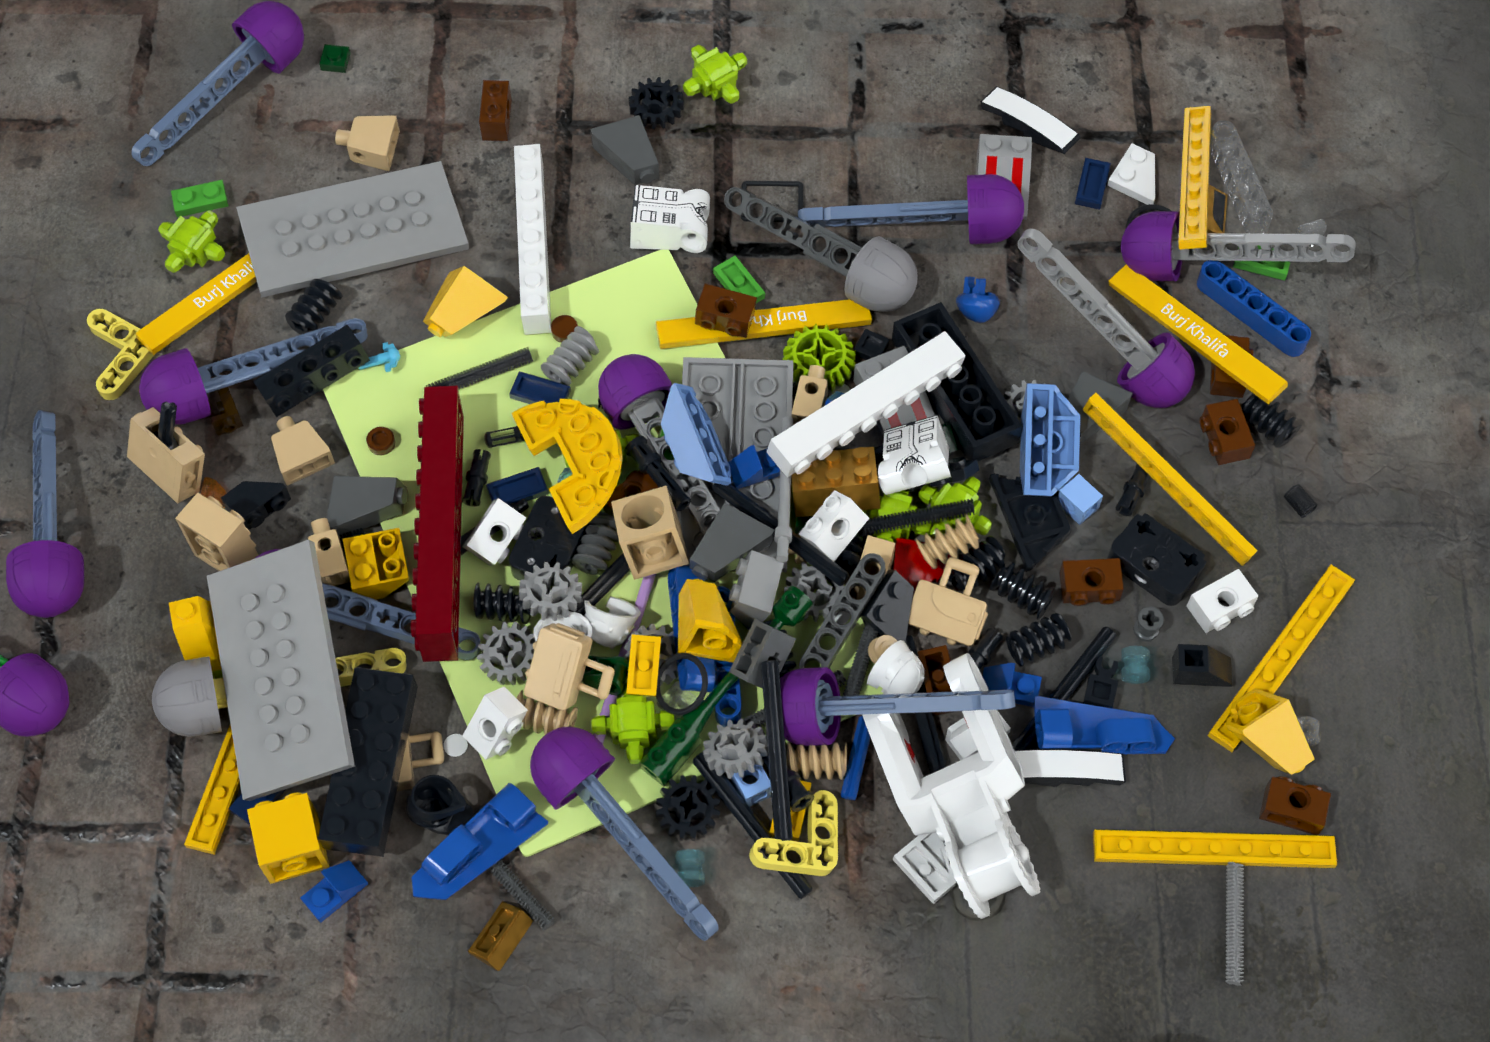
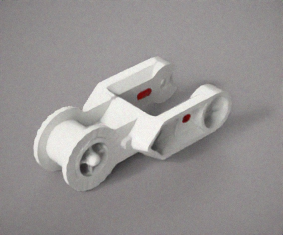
[862,653,1041,919]

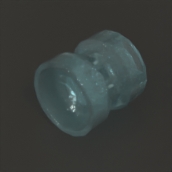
[1121,646,1151,684]
[675,849,705,888]

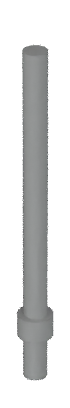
[774,416,793,562]

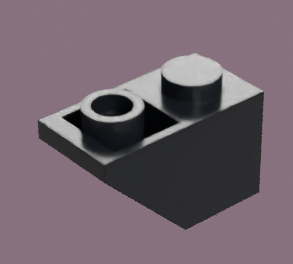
[221,481,291,530]
[1172,644,1232,687]

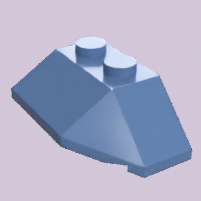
[661,383,732,486]
[1020,383,1080,497]

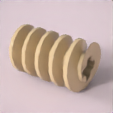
[915,514,979,569]
[516,690,578,735]
[787,742,847,780]

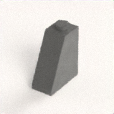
[590,115,659,185]
[1067,371,1133,444]
[326,476,408,538]
[690,503,775,582]

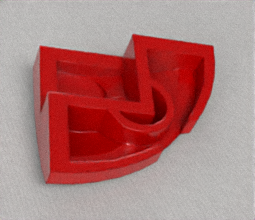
[893,538,951,595]

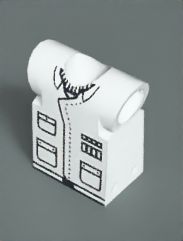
[630,185,710,253]
[878,415,951,495]

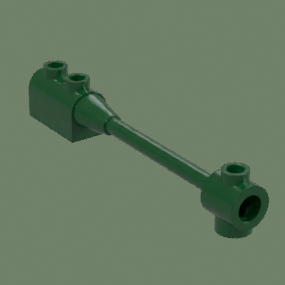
[639,585,813,787]

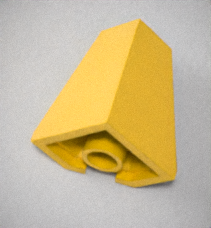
[423,266,508,337]
[678,579,743,663]
[169,596,222,676]
[1226,688,1315,775]

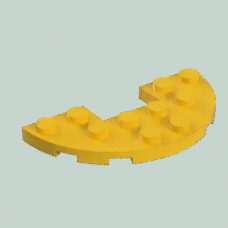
[512,399,622,534]

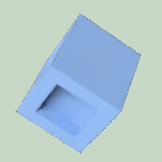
[1058,474,1103,525]
[731,764,771,807]

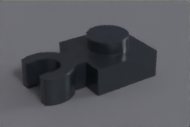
[1083,657,1119,708]

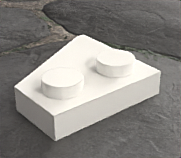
[1107,143,1155,204]
[893,832,957,904]

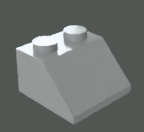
[729,550,784,630]

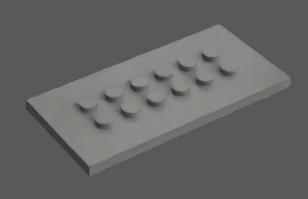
[236,161,469,298]
[676,357,793,573]
[207,539,355,801]

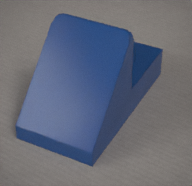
[728,445,780,489]
[982,663,1042,707]
[300,861,368,923]

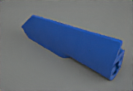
[1034,696,1175,754]
[411,783,548,900]

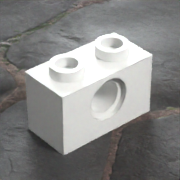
[799,490,869,561]
[462,498,526,566]
[1186,569,1258,633]
[462,687,528,760]

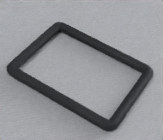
[741,181,804,222]

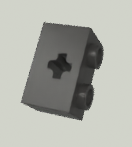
[729,619,796,689]

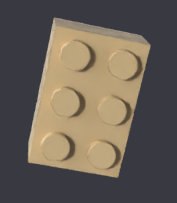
[175,492,258,571]

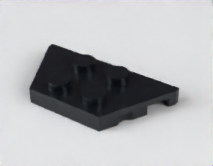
[989,473,1071,572]

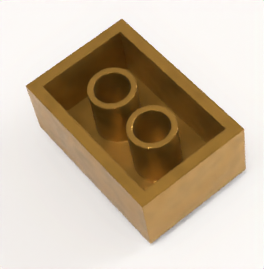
[791,447,881,517]

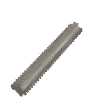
[1226,862,1244,986]

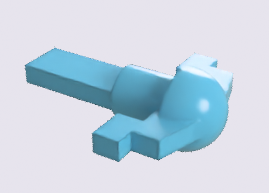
[359,342,400,373]

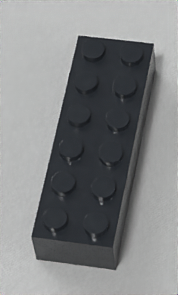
[892,302,1023,462]
[318,668,418,857]

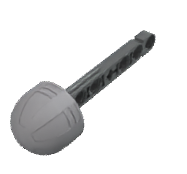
[724,187,918,312]

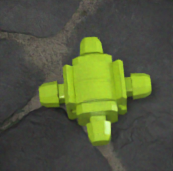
[683,45,747,104]
[158,210,225,273]
[918,476,992,539]
[862,490,932,544]
[591,683,675,764]

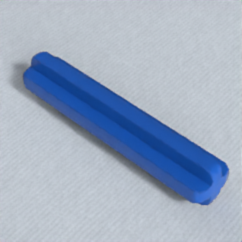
[841,716,870,800]

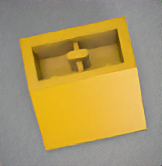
[343,528,409,599]

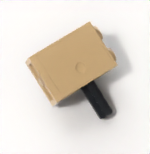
[127,401,205,503]

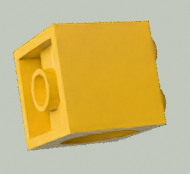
[247,792,330,884]

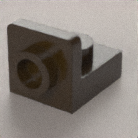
[211,387,243,435]

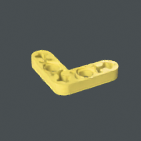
[87,309,154,400]
[749,790,838,876]

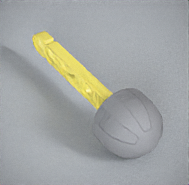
[152,648,406,737]

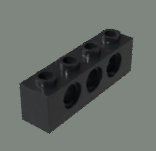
[253,325,370,417]

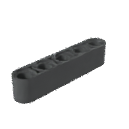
[799,553,886,669]

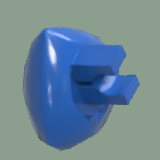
[956,276,1000,323]

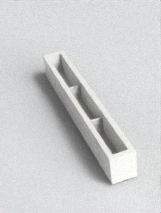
[514,144,552,335]
[767,331,966,478]

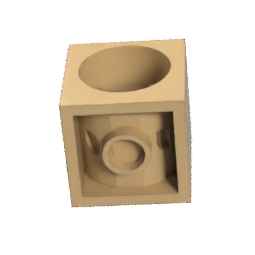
[611,486,689,580]

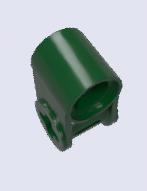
[582,655,629,696]

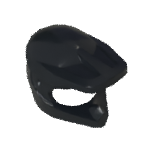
[406,775,473,835]

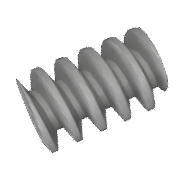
[541,326,599,385]

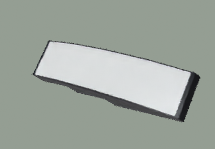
[980,86,1080,154]
[1014,750,1126,787]

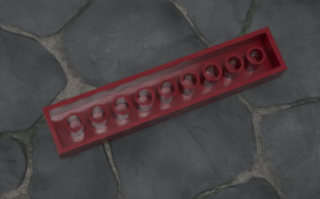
[411,386,464,662]

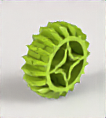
[783,324,856,392]

